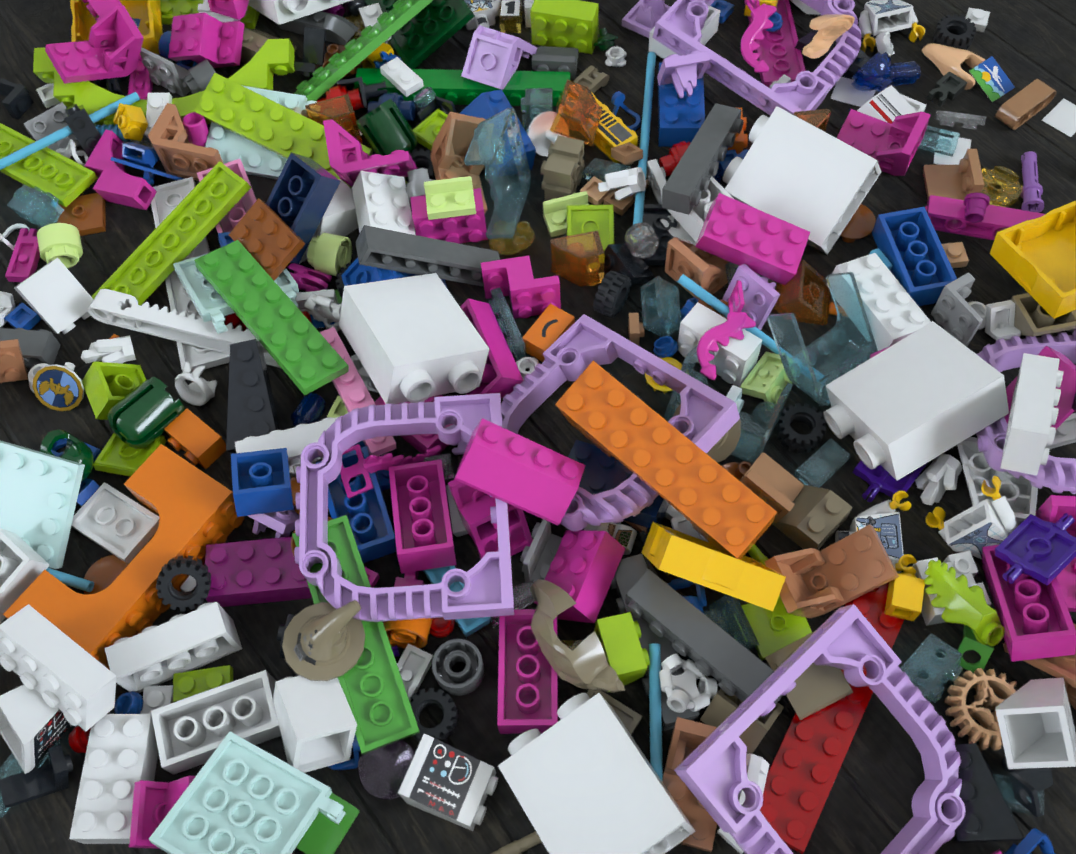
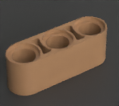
[995,79,1056,130]

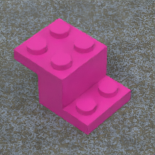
[168,12,245,68]
[481,256,561,319]
[448,480,533,559]
[129,776,196,849]

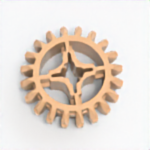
[944,668,1017,751]

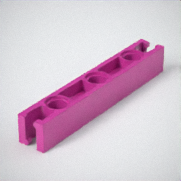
[925,195,1046,240]

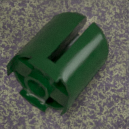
[356,98,418,156]
[107,376,185,449]

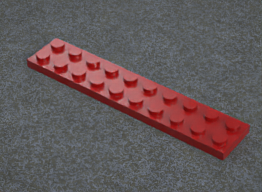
[760,582,904,854]

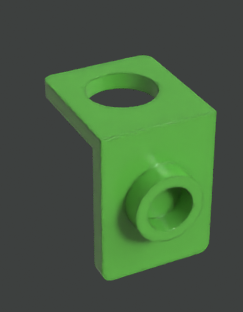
[952,625,994,673]

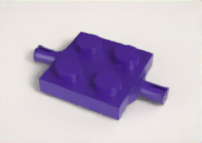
[853,460,927,502]
[995,513,1076,585]

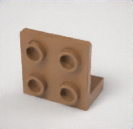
[923,149,984,200]
[740,452,804,523]

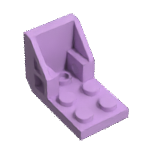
[461,25,537,90]

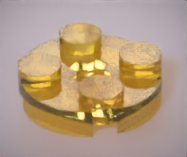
[981,166,1023,207]

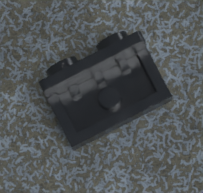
[598,243,654,288]

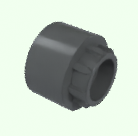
[184,59,216,94]
[432,639,485,696]

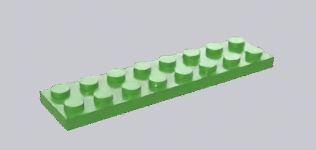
[294,0,433,101]
[194,240,349,395]
[292,515,420,754]

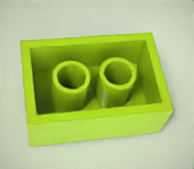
[530,0,599,54]

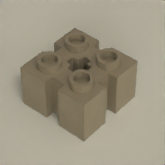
[541,135,584,200]

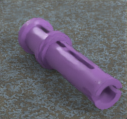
[1020,151,1044,213]

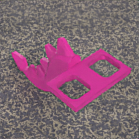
[740,0,777,73]
[697,281,756,380]
[340,444,442,498]

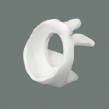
[175,362,217,406]

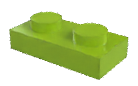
[173,665,233,702]

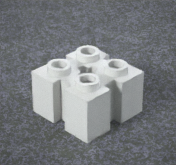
[912,551,991,626]

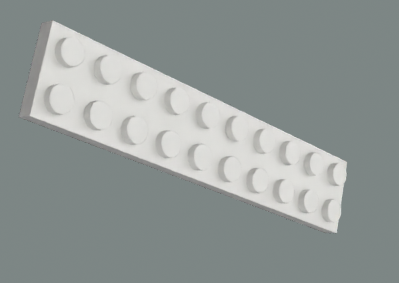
[151,177,230,373]

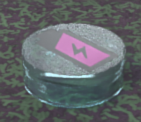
[413,87,436,107]

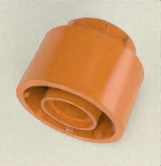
[383,618,432,648]

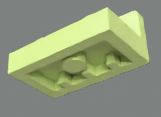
[424,176,476,220]
[543,191,589,238]
[740,352,797,410]

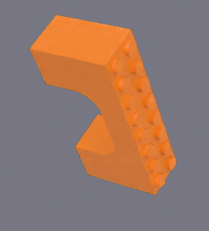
[555,361,777,560]
[3,444,245,670]

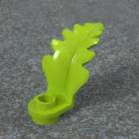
[924,560,1005,646]

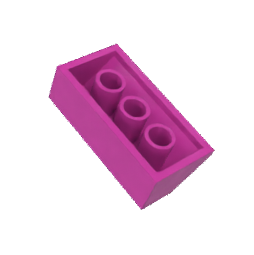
[460,298,524,398]
[454,418,585,526]

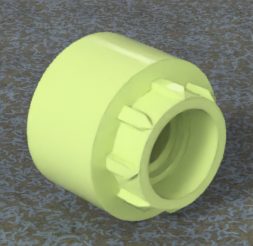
[37,223,83,268]
[307,233,352,276]

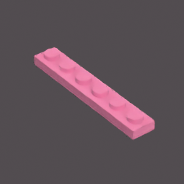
[319,327,396,456]

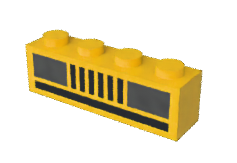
[562,85,638,165]

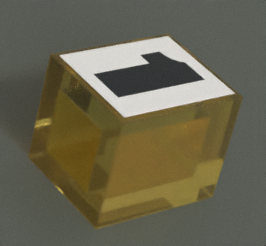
[499,0,522,33]

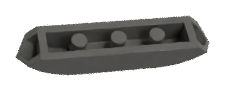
[275,11,359,45]

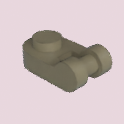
[573,65,609,94]

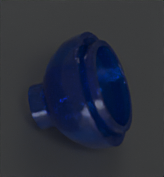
[851,52,893,93]

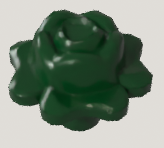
[593,28,618,51]

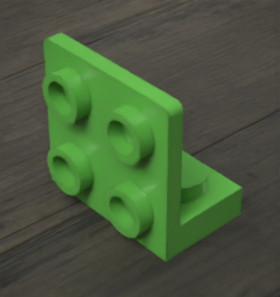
[296,793,359,854]

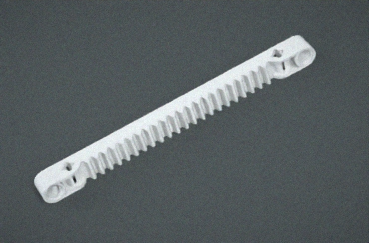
[88,289,379,393]

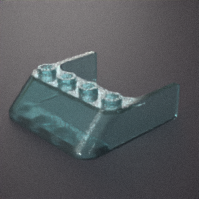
[464,108,531,239]
[767,272,878,406]

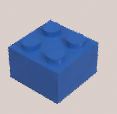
[231,448,294,517]

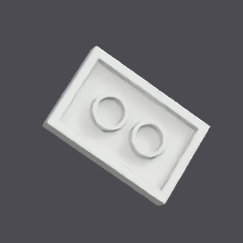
[71,482,160,564]

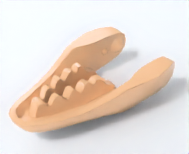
[802,14,855,59]
[922,43,985,90]

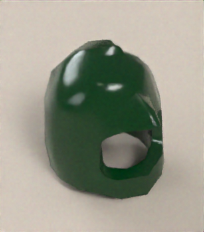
[39,429,94,482]

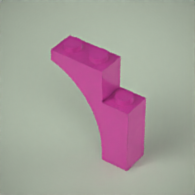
[84,130,157,210]

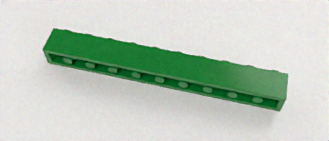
[354,68,571,107]

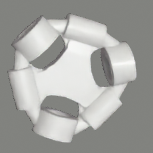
[303,293,342,331]
[659,654,717,713]

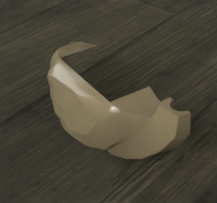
[530,579,625,693]

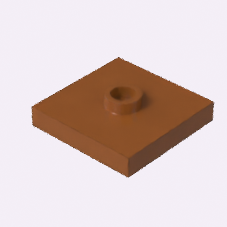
[57,193,106,236]

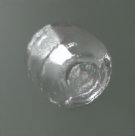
[625,223,659,258]

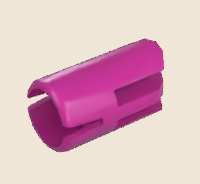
[183,112,209,147]
[287,263,332,292]

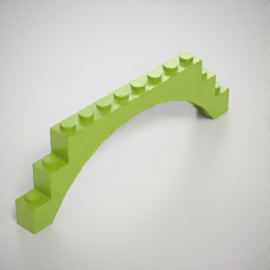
[33,39,294,126]

